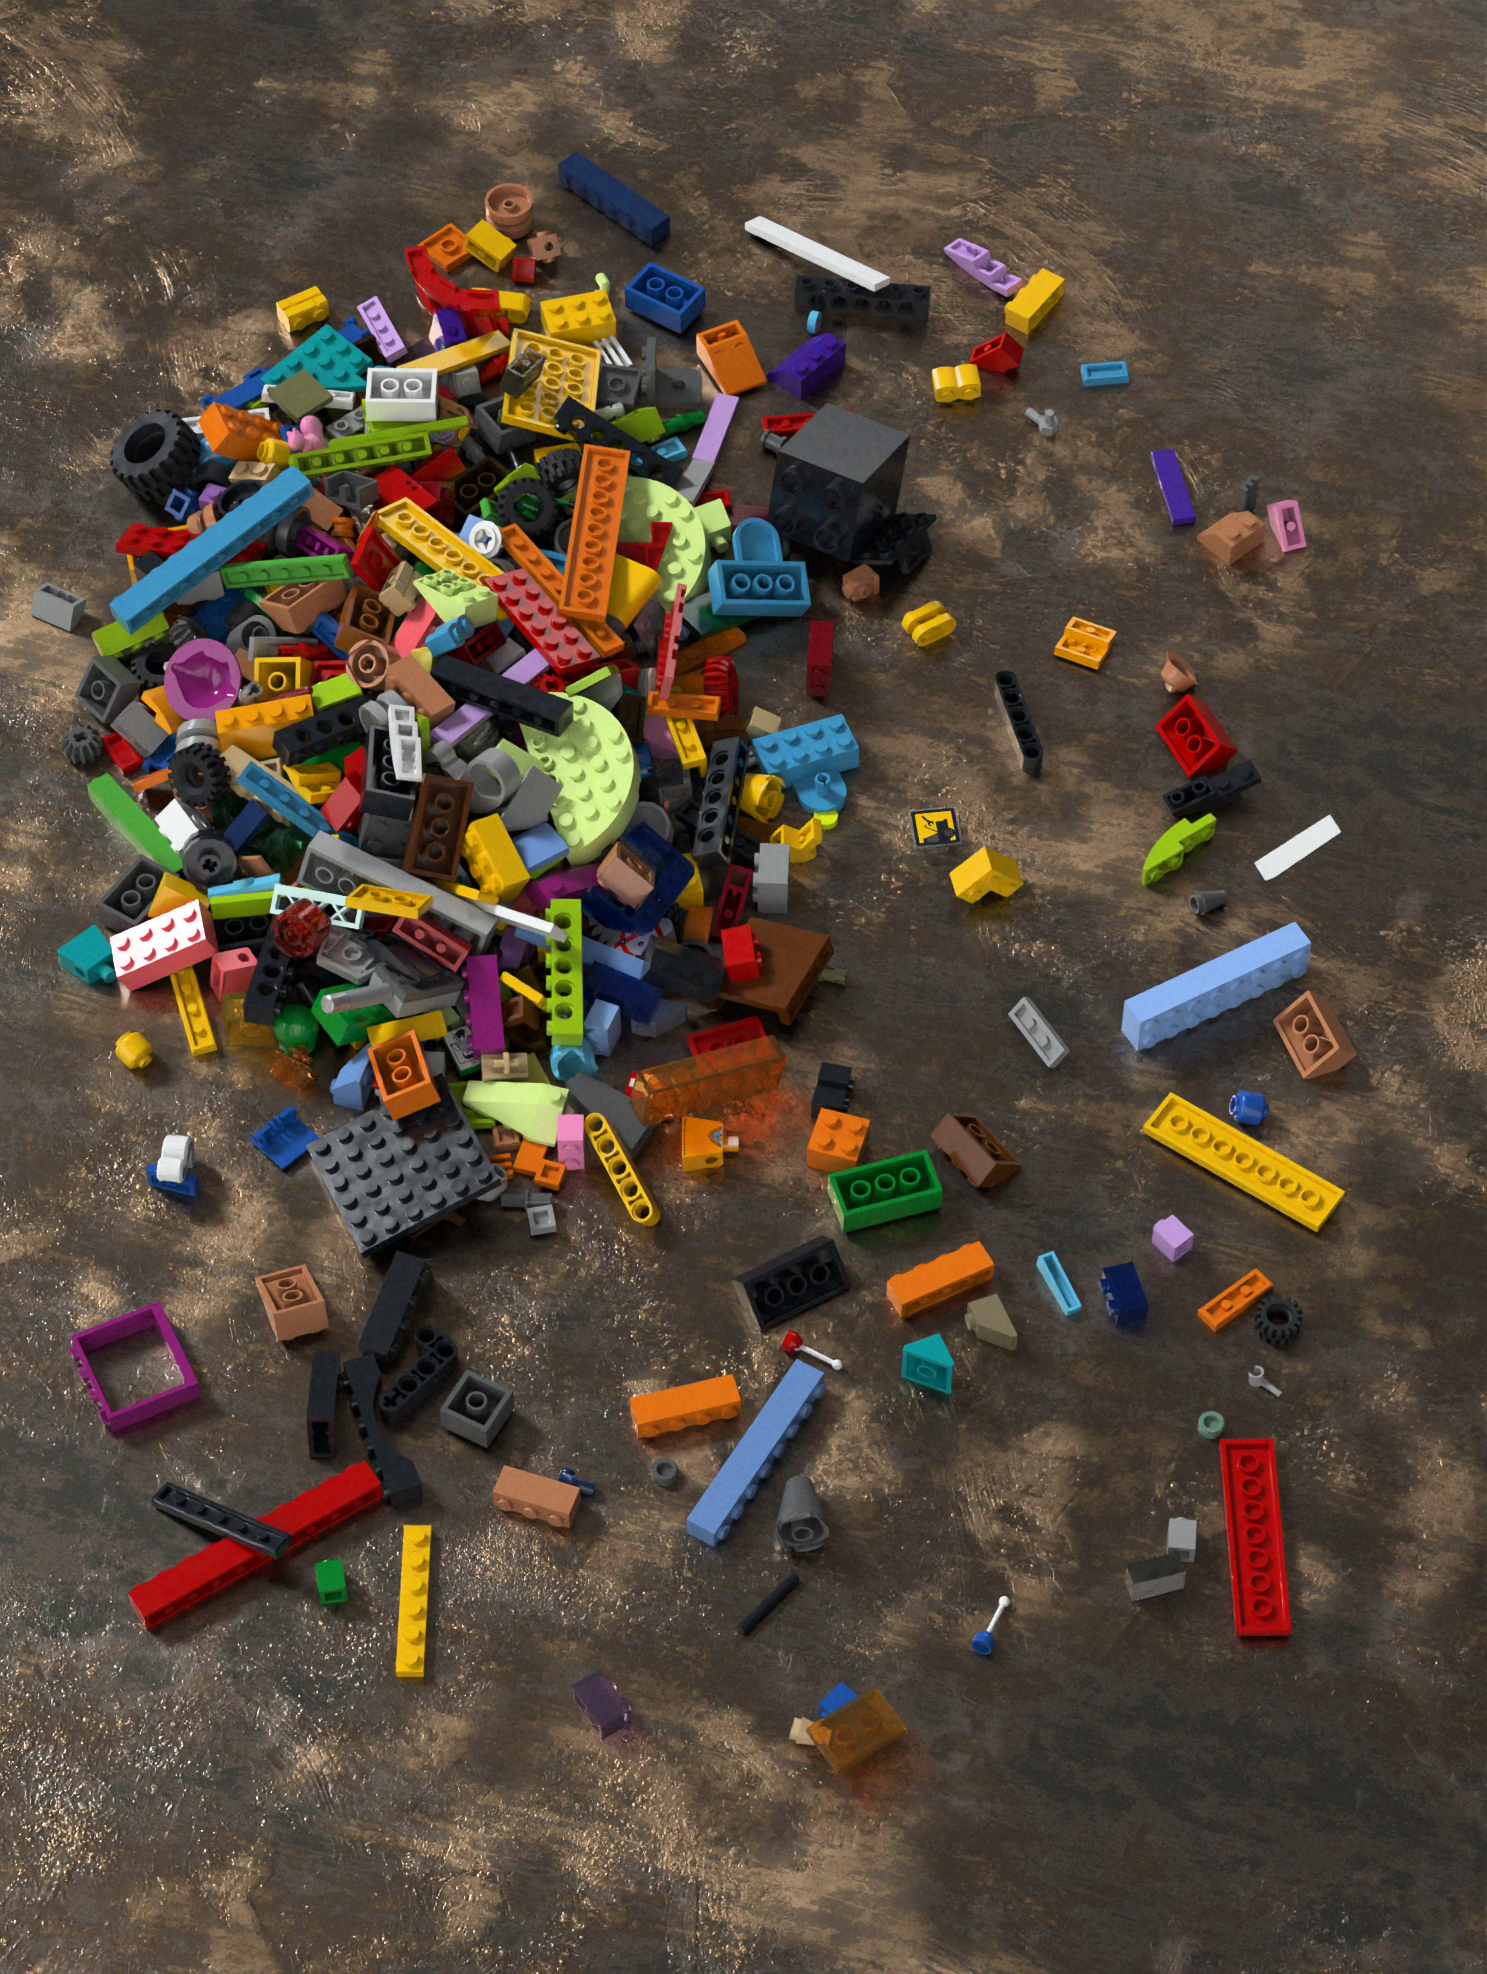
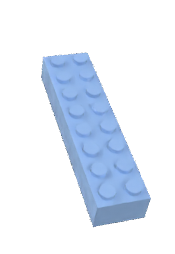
[1121,922,1311,1052]

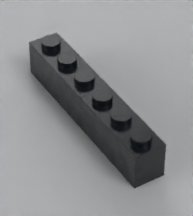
[430,655,573,738]

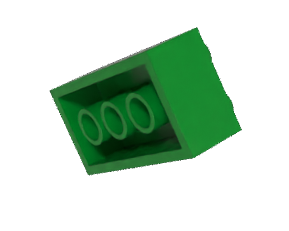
[311,980,424,1046]
[828,1149,943,1233]

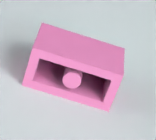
[557,1114,585,1170]

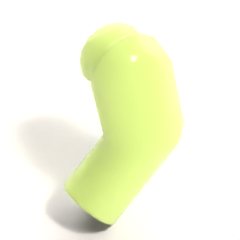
[595,273,610,298]

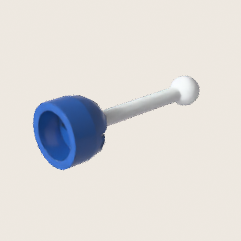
[971,1596,1010,1655]

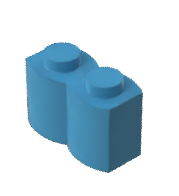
[425,615,474,658]

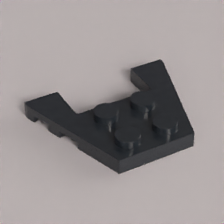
[616,761,692,855]

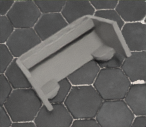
[467,765,563,832]

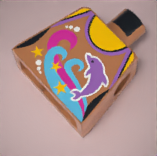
[428,395,479,447]

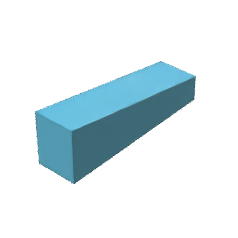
[1036,1251,1082,1316]

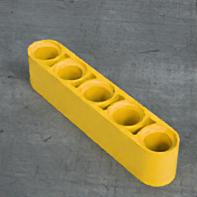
[584,1113,660,1227]

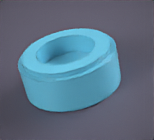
[807,311,822,334]

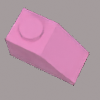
[1266,500,1307,552]

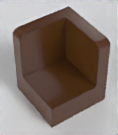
[501,994,540,1030]

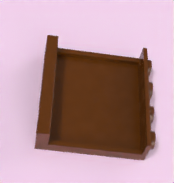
[711,916,834,1025]

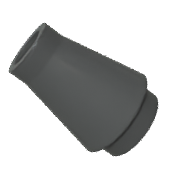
[1189,889,1228,915]

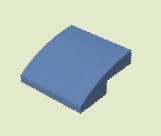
[511,822,569,874]

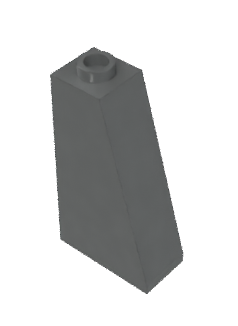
[564,1070,658,1160]

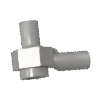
[1025,407,1059,436]

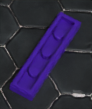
[1151,449,1196,525]

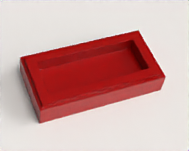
[102,732,144,776]

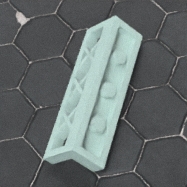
[270,884,372,930]

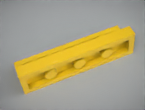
[657,686,708,778]

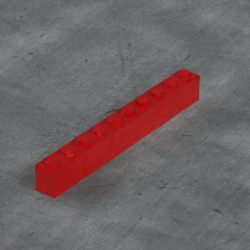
[128,1460,383,1630]

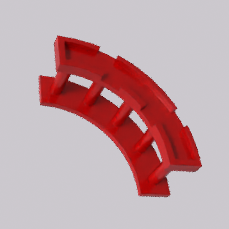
[404,245,510,338]

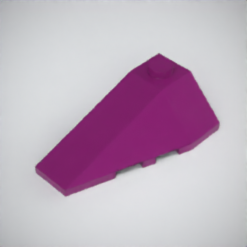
[524,862,607,916]

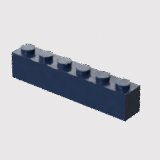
[558,151,670,246]

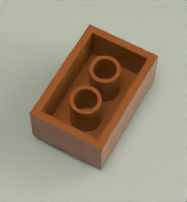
[334,582,395,653]

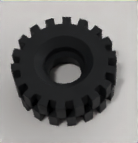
[168,742,231,808]

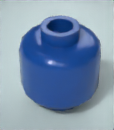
[1229,1090,1269,1125]

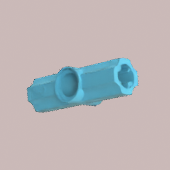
[208,873,285,905]

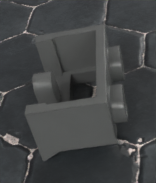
[325,470,379,511]

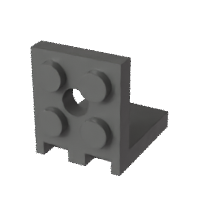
[642,337,702,409]

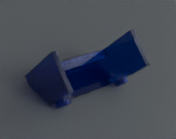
[577,820,694,936]

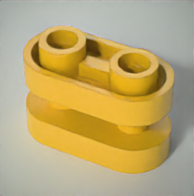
[902,601,957,647]

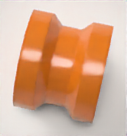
[331,517,356,538]

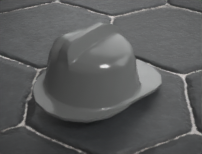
[227,615,278,655]

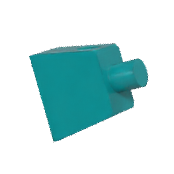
[57,924,116,984]

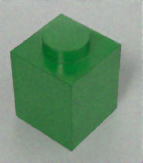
[315,1559,348,1605]

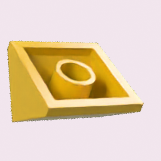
[147,872,209,919]

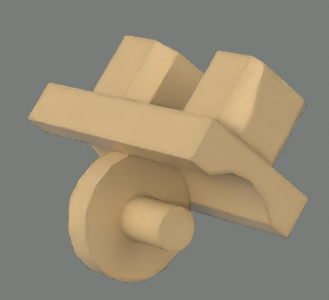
[481,1052,529,1081]

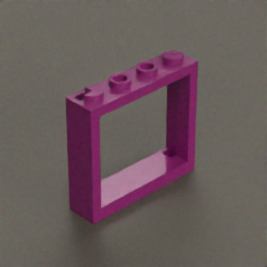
[69,1301,201,1432]

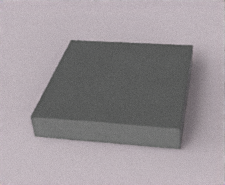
[596,362,643,411]

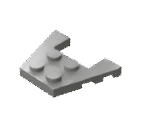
[317,906,384,986]

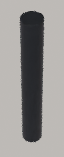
[736,1572,800,1634]

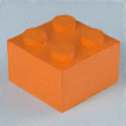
[807,1108,871,1173]

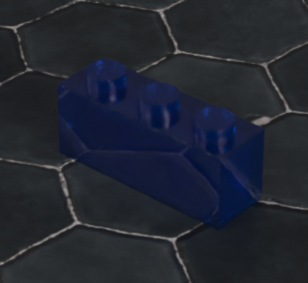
[582,960,664,1026]

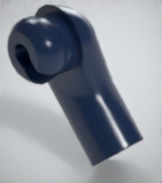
[558,1468,595,1496]

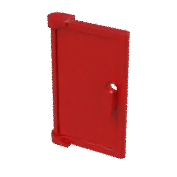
[370,464,439,512]

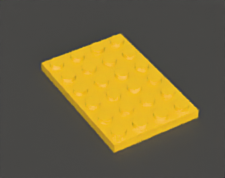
[501,328,601,441]

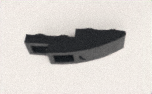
[1162,759,1262,816]

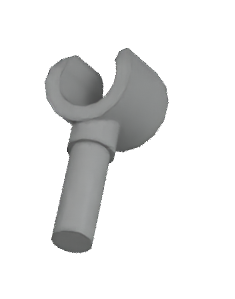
[1248,1366,1282,1398]

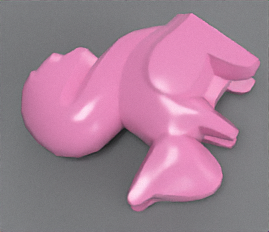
[286,415,326,453]

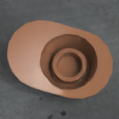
[1161,650,1198,693]

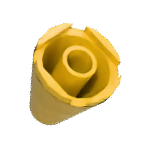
[740,773,785,823]

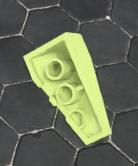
[462,1080,569,1147]

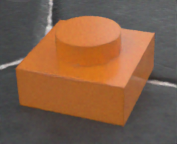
[534,1159,567,1191]

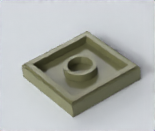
[268,369,333,424]

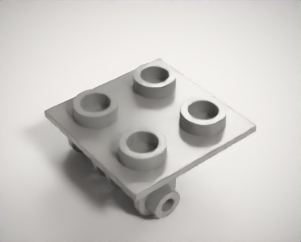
[633,594,665,658]

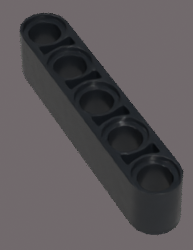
[994,670,1043,774]

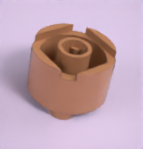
[346,640,401,691]

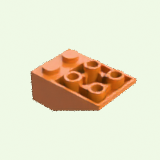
[696,320,767,396]

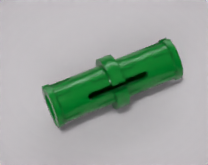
[662,409,706,436]

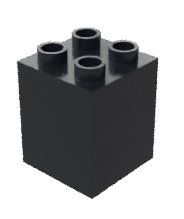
[767,403,910,562]

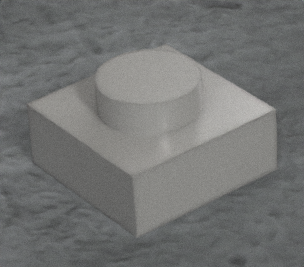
[526,1205,557,1235]

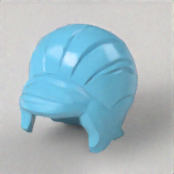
[550,1036,599,1083]

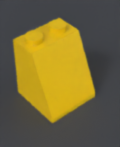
[254,657,313,703]

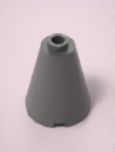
[775,1475,829,1552]

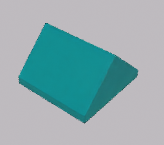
[901,1333,954,1395]

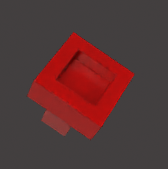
[512,257,536,283]

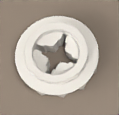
[469,521,504,559]

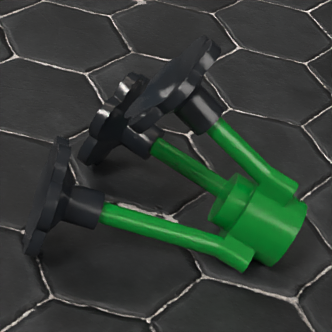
[518,494,576,547]

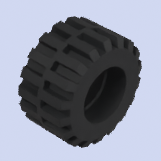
[534,448,583,509]
[496,477,558,537]
[131,641,178,697]

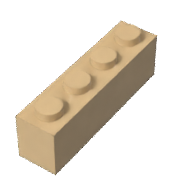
[220,745,306,827]

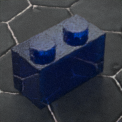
[1098,1261,1149,1325]

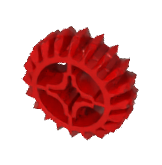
[703,656,739,719]

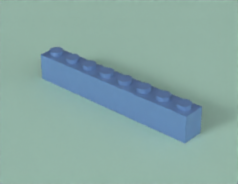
[686,1359,826,1547]

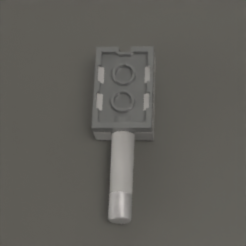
[321,953,464,1018]

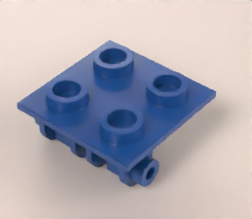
[249,1106,320,1170]

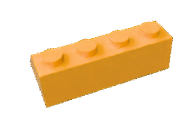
[215,694,317,761]

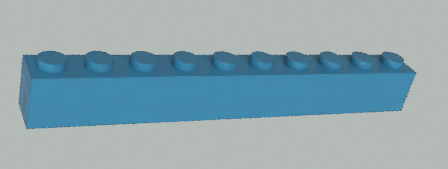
[109,465,315,635]

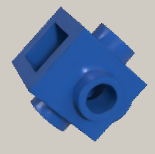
[164,487,200,522]

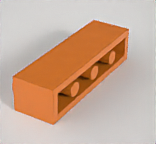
[886,1241,994,1318]
[630,1374,741,1438]

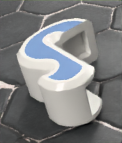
[157,1134,195,1184]

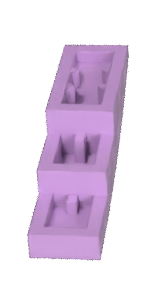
[944,238,1024,297]

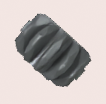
[168,616,208,649]
[61,724,103,765]

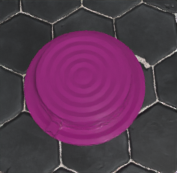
[164,638,242,721]

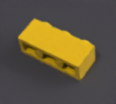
[1004,268,1065,335]

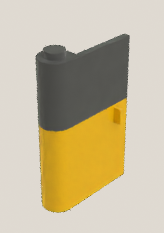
[570,553,662,662]

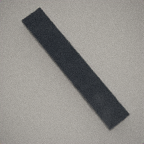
[151,1482,294,1559]

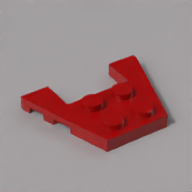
[616,521,672,572]

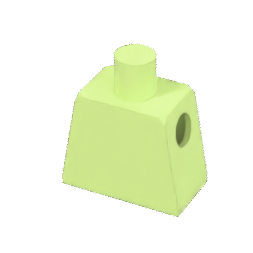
[694,498,732,553]

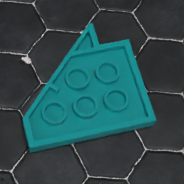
[260,324,373,392]

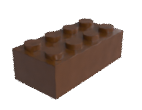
[402,773,474,882]

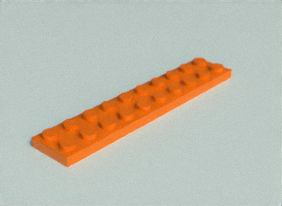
[558,444,631,623]

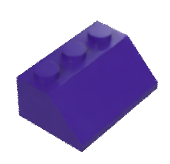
[767,333,846,399]

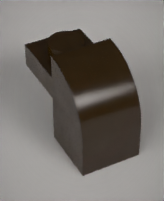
[503,1019,553,1058]

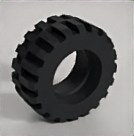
[110,409,201,500]

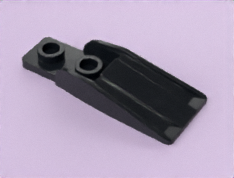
[349,929,444,981]

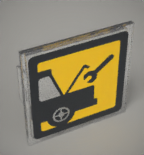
[908,806,963,854]

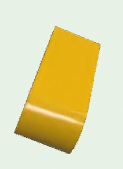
[472,288,532,324]

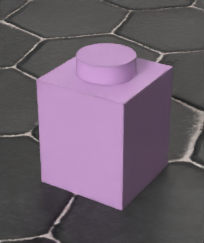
[1152,1214,1194,1262]

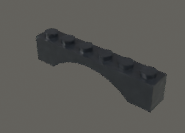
[340,1353,423,1507]

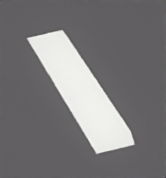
[1254,815,1341,881]

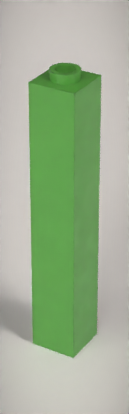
[87,773,188,881]

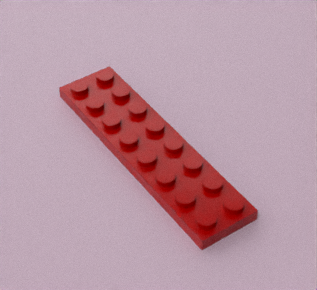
[1219,1438,1291,1636]

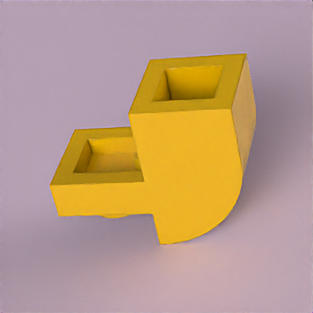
[769,818,823,862]

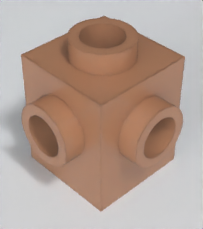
[527,230,563,264]

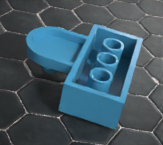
[707,518,811,616]
[752,714,859,815]

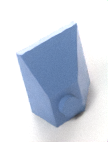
[330,1042,375,1111]

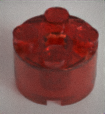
[271,898,332,958]

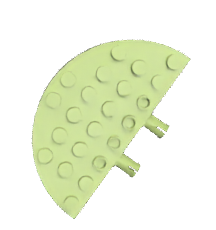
[560,476,711,614]
[519,692,641,866]

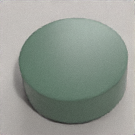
[1198,1411,1225,1439]

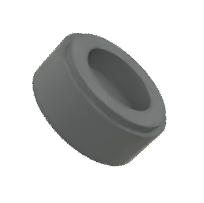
[651,1458,678,1486]

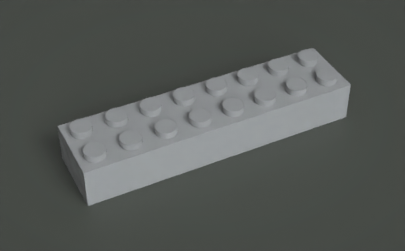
[297,830,499,965]

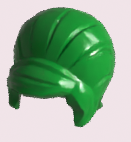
[273,1004,320,1058]

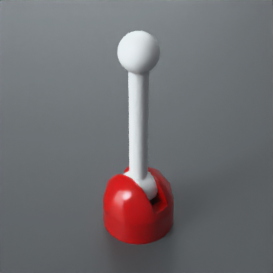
[781,1329,842,1370]

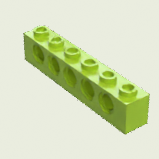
[288,431,432,479]
[545,899,583,1046]

